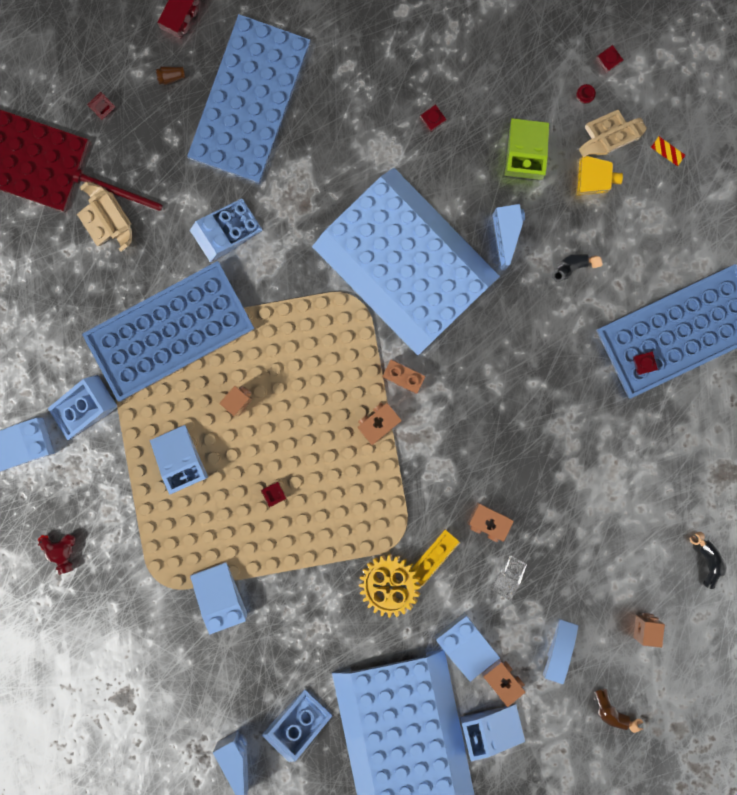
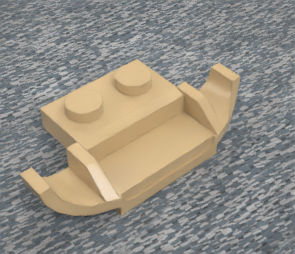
[579,110,647,158]
[77,182,132,251]

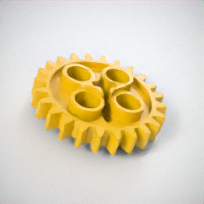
[359,554,422,618]

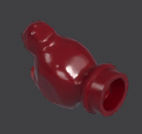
[38,534,76,575]

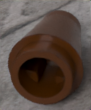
[156,66,185,86]

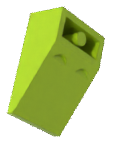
[504,118,549,180]

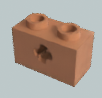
[382,360,426,394]
[219,385,253,416]
[357,402,402,445]
[468,502,514,543]
[633,613,665,648]
[482,659,526,707]

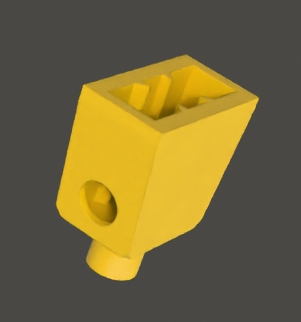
[577,156,623,196]

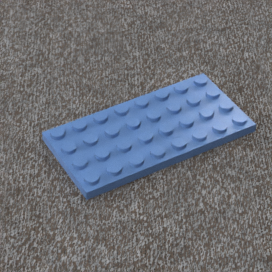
[187,14,310,184]
[82,261,255,402]
[596,264,737,399]

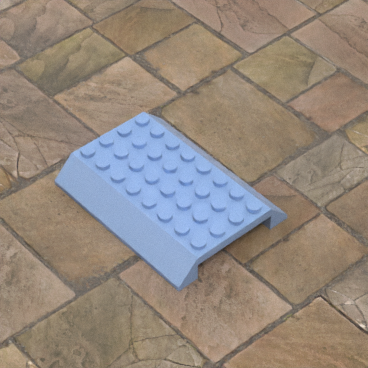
[312,168,500,356]
[332,649,474,795]

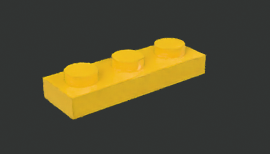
[411,529,461,586]

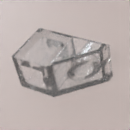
[491,555,527,601]

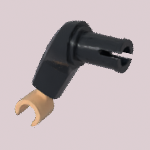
[552,254,603,282]
[690,532,727,589]

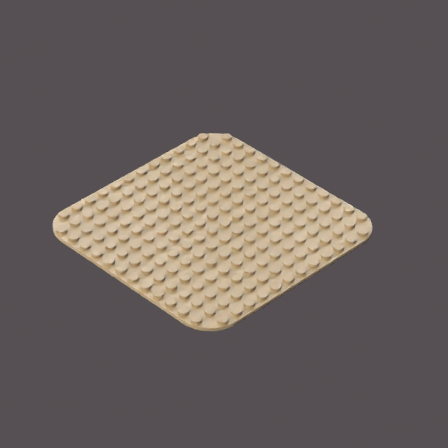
[115,292,408,590]

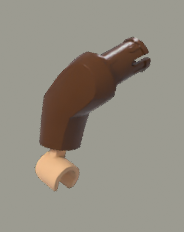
[595,689,643,733]

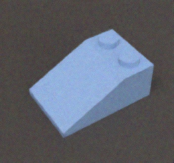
[492,204,525,270]
[48,375,118,440]
[0,418,55,472]
[190,562,248,635]
[435,612,500,682]
[261,690,332,762]
[213,730,249,795]

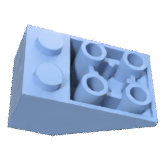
[190,199,262,262]
[150,425,209,495]
[460,704,525,761]

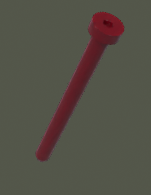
[73,169,163,211]

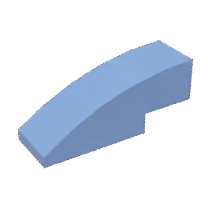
[543,619,578,684]

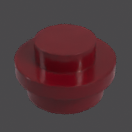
[576,84,596,104]

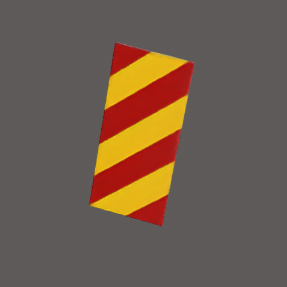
[651,136,686,167]

